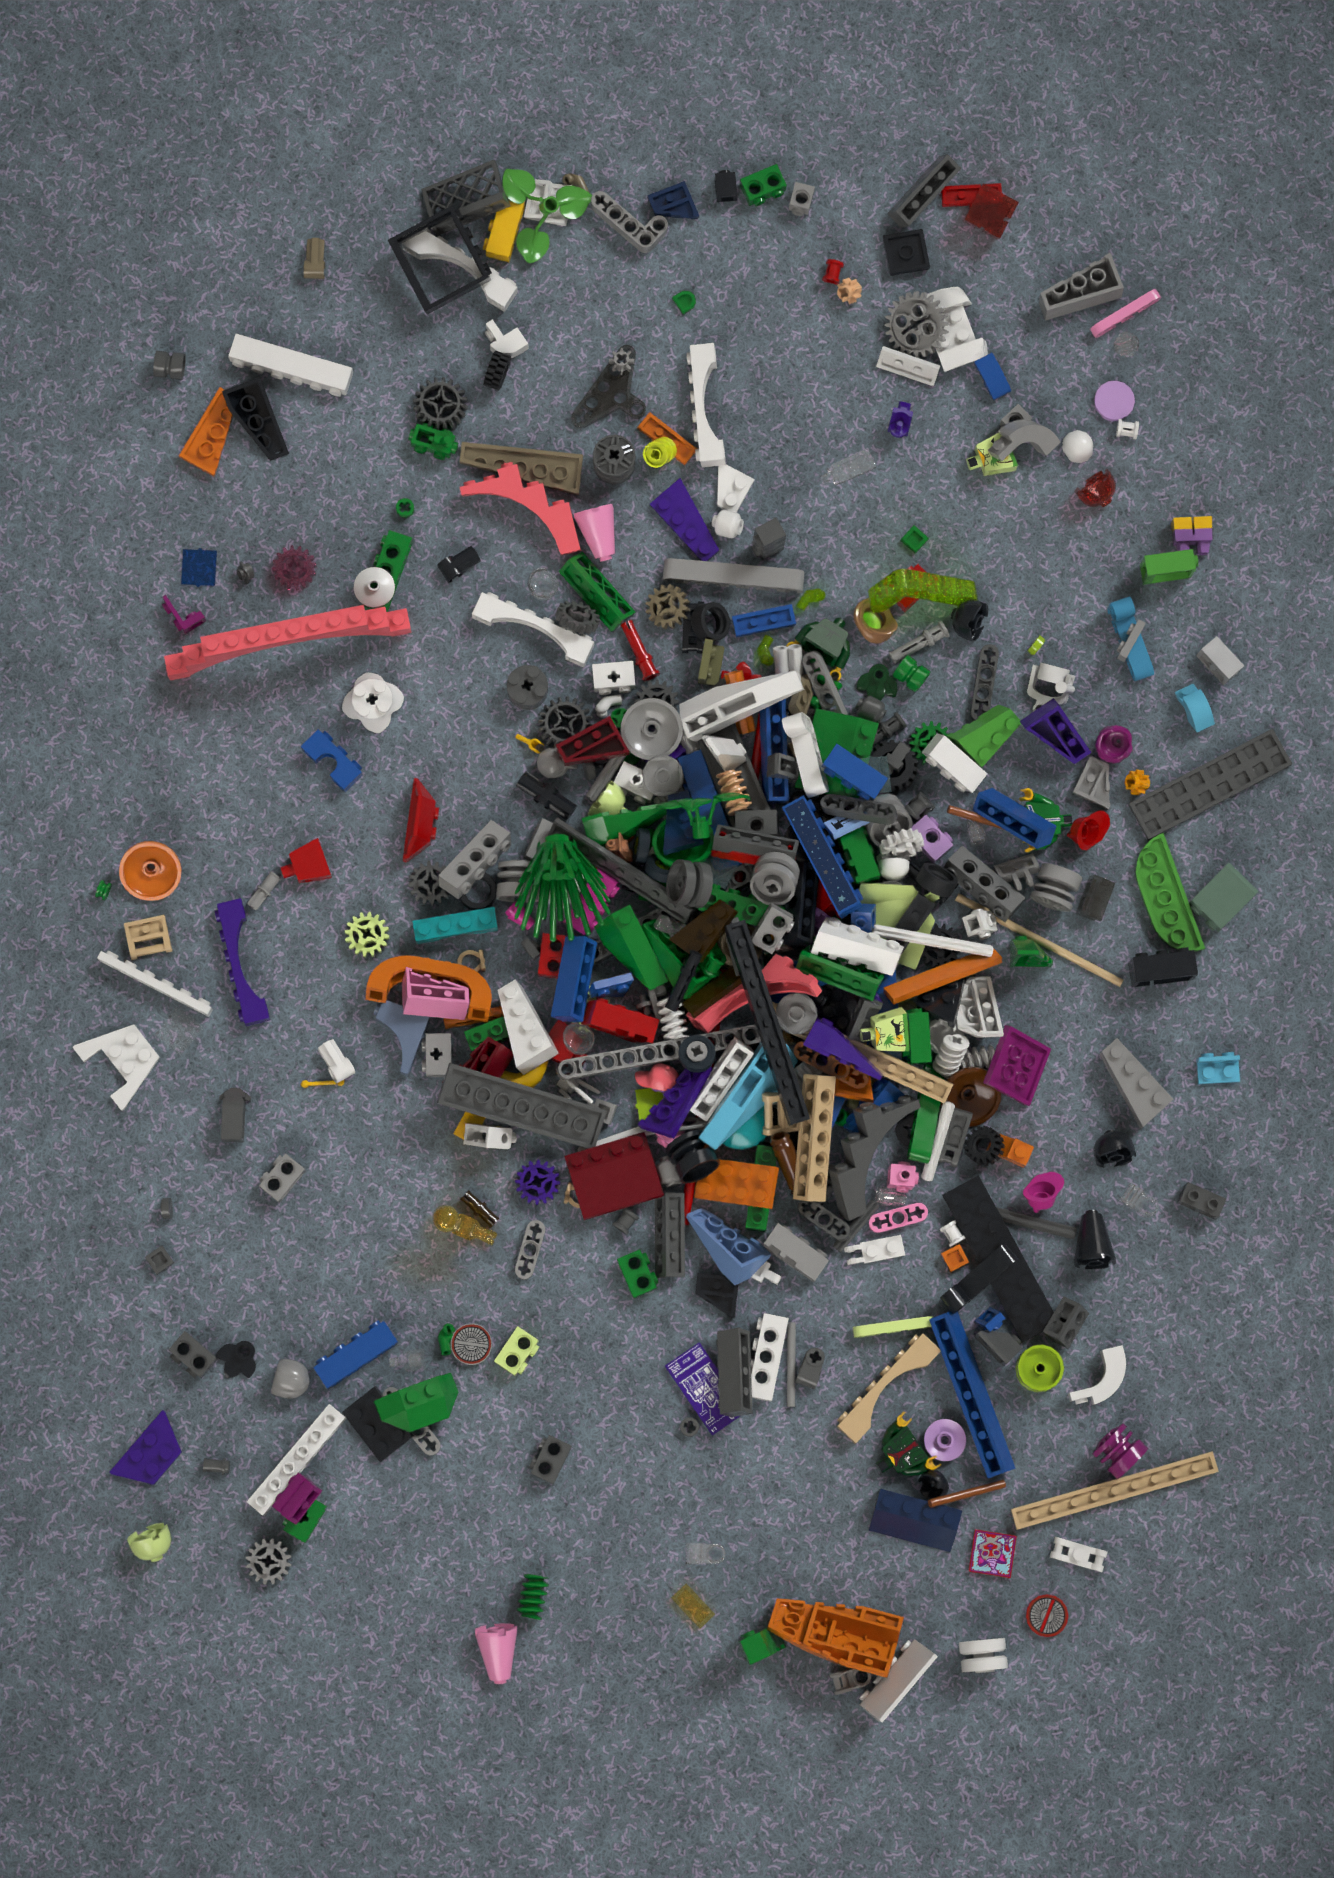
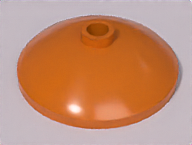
[119,841,182,901]

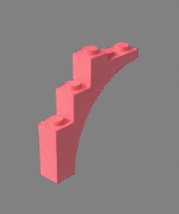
[460,462,581,556]
[686,954,822,1033]

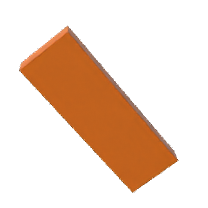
[637,412,697,465]

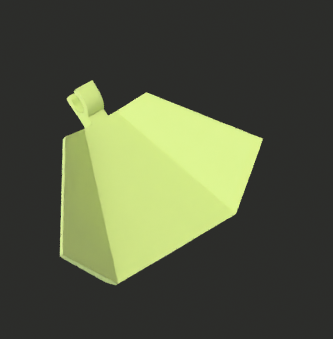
[859,883,940,970]

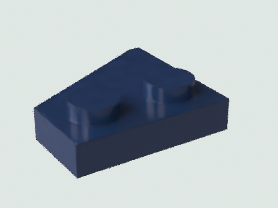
[647,181,699,219]

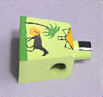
[966,433,1018,476]
[860,1007,910,1051]

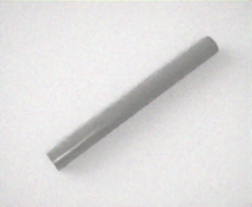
[787,1322,796,1407]

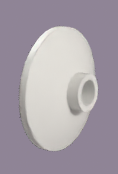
[354,567,395,608]

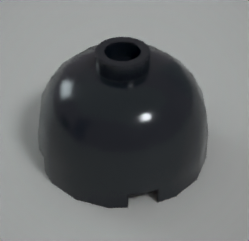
[951,600,988,642]
[1093,1130,1136,1168]

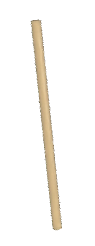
[955,894,1123,987]

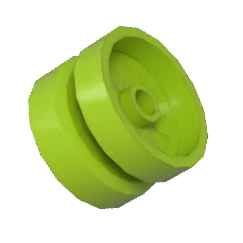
[1015,1345,1064,1393]

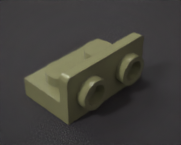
[698,639,725,686]

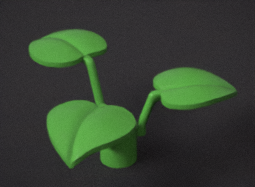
[502,169,592,264]

